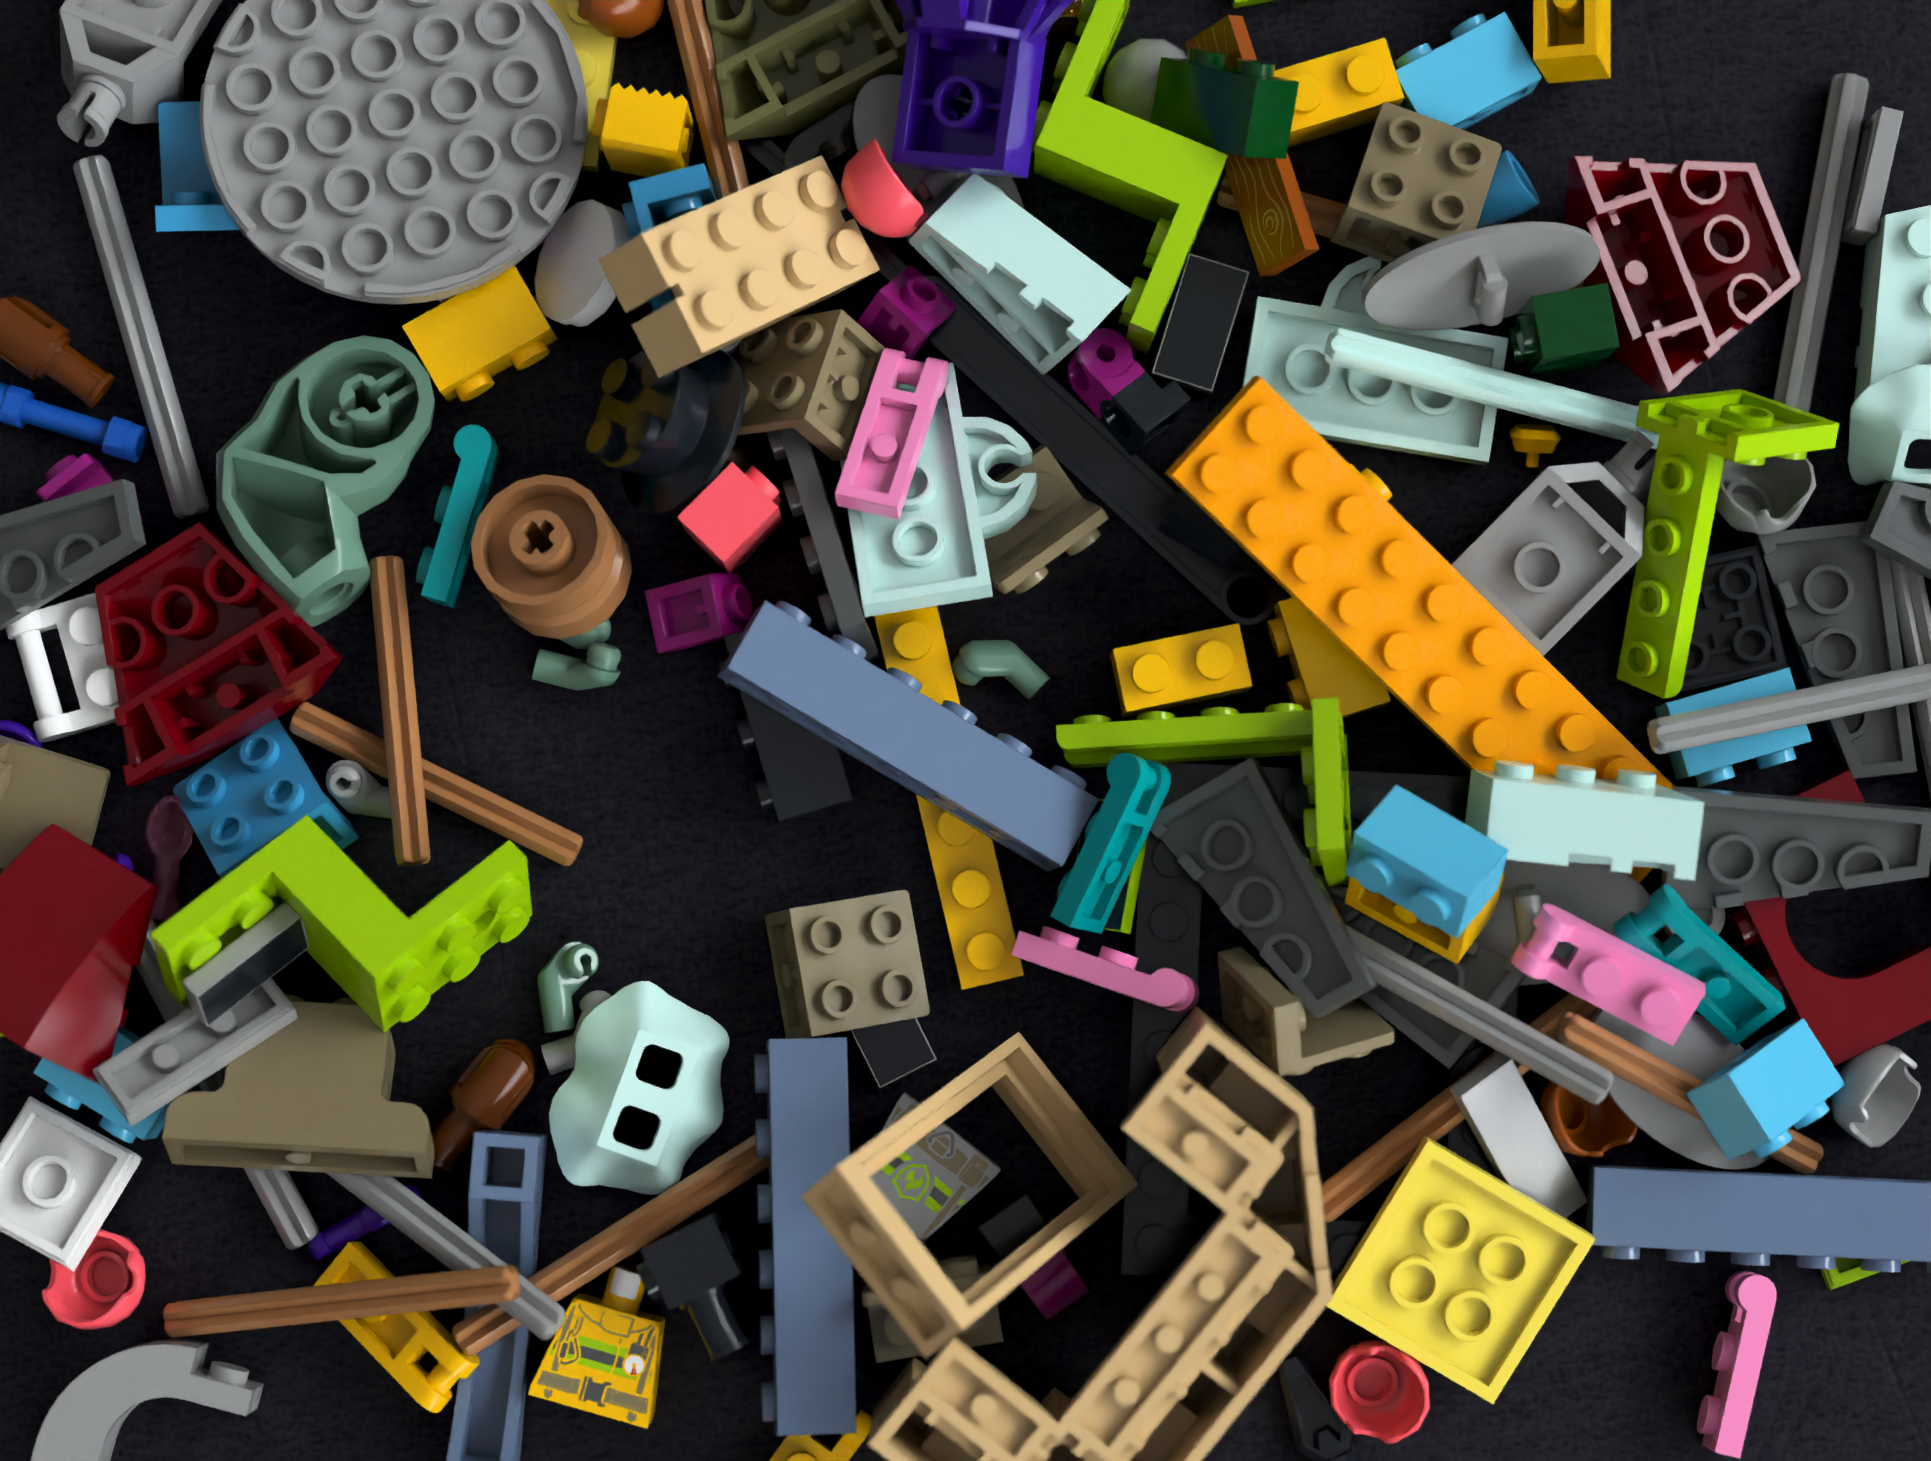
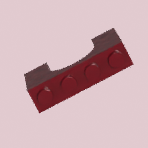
[1727,770,1931,1066]

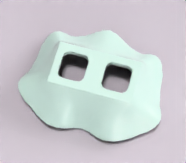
[1848,364,1931,490]
[549,981,729,1195]

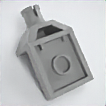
[57,0,222,147]
[1451,430,1656,656]

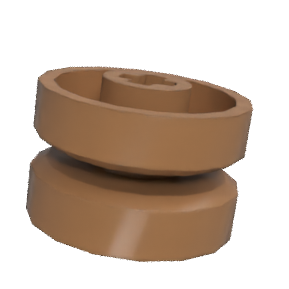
[471,474,632,639]

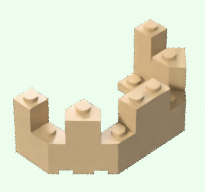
[868,1006,1333,1461]

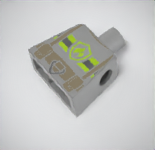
[870,1092,1001,1241]

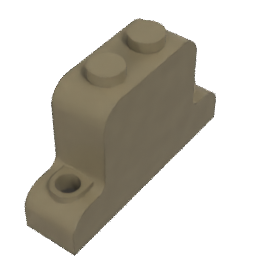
[162,994,435,1179]

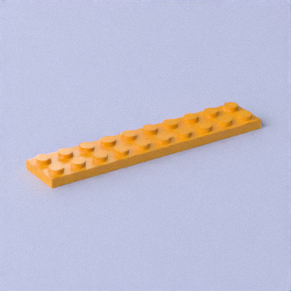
[1165,376,1674,883]

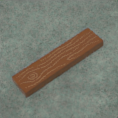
[1184,15,1320,276]

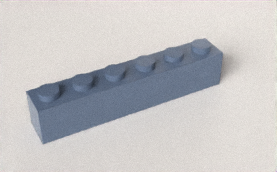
[718,601,1099,872]
[754,1037,856,1436]
[1585,1164,1931,1274]

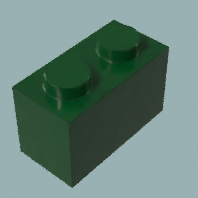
[1150,48,1299,159]
[1506,283,1620,379]

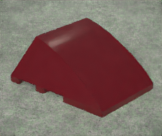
[1565,156,1802,397]
[94,522,343,786]
[0,823,158,1084]

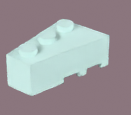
[908,174,1131,376]
[1849,205,1931,426]
[1465,760,1704,881]

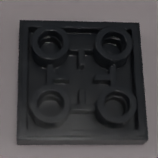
[1631,545,1787,693]

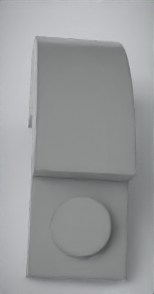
[31,1338,264,1461]

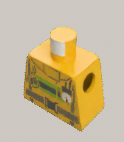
[528,1265,665,1429]

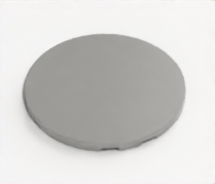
[199,0,588,304]

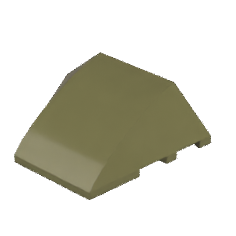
[705,0,908,141]

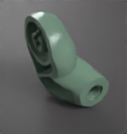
[216,335,435,627]

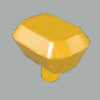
[1509,424,1561,467]

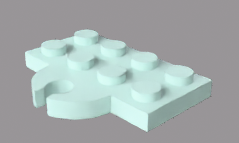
[1242,256,1509,466]
[840,362,1037,617]

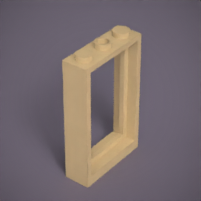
[801,1032,1139,1358]

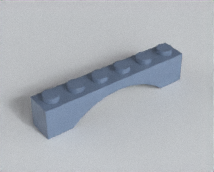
[446,1129,547,1461]

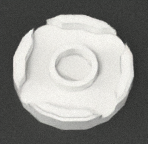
[535,199,631,327]

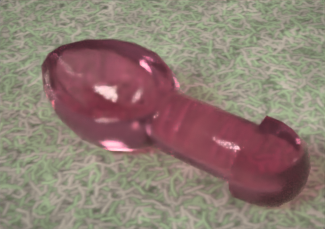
[145,795,193,921]

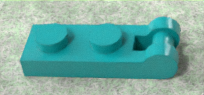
[416,424,499,608]
[1050,753,1171,934]
[1614,884,1786,1046]

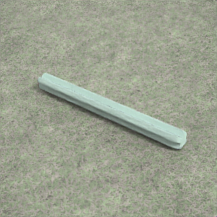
[1324,328,1659,450]

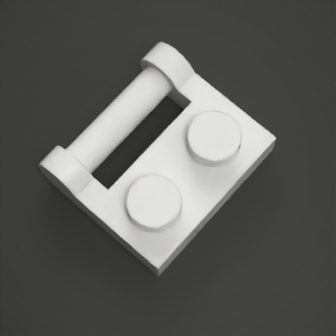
[6,593,119,743]

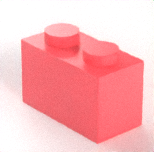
[677,462,784,573]

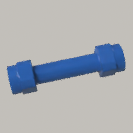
[0,382,147,463]

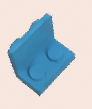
[155,101,239,232]
[622,163,717,312]
[173,719,359,879]

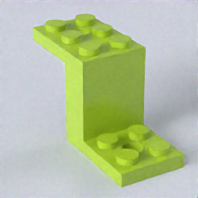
[1031,0,1228,354]
[150,815,533,1033]

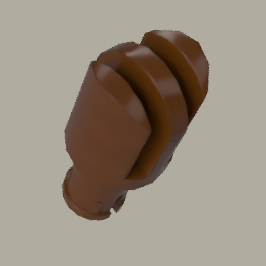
[0,295,115,409]
[431,1038,536,1172]

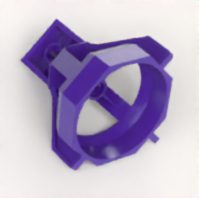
[891,0,1073,178]

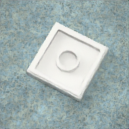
[0,1096,142,1272]

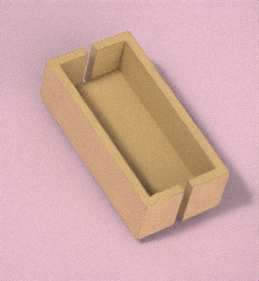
[598,155,880,378]

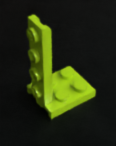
[1616,389,1840,699]
[1056,697,1352,886]

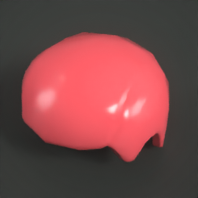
[841,139,929,238]
[42,1229,146,1330]
[1329,1340,1430,1444]

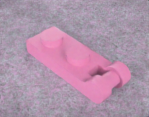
[835,348,949,520]
[1511,904,1706,1046]
[1011,926,1200,1013]
[1697,1270,1777,1459]

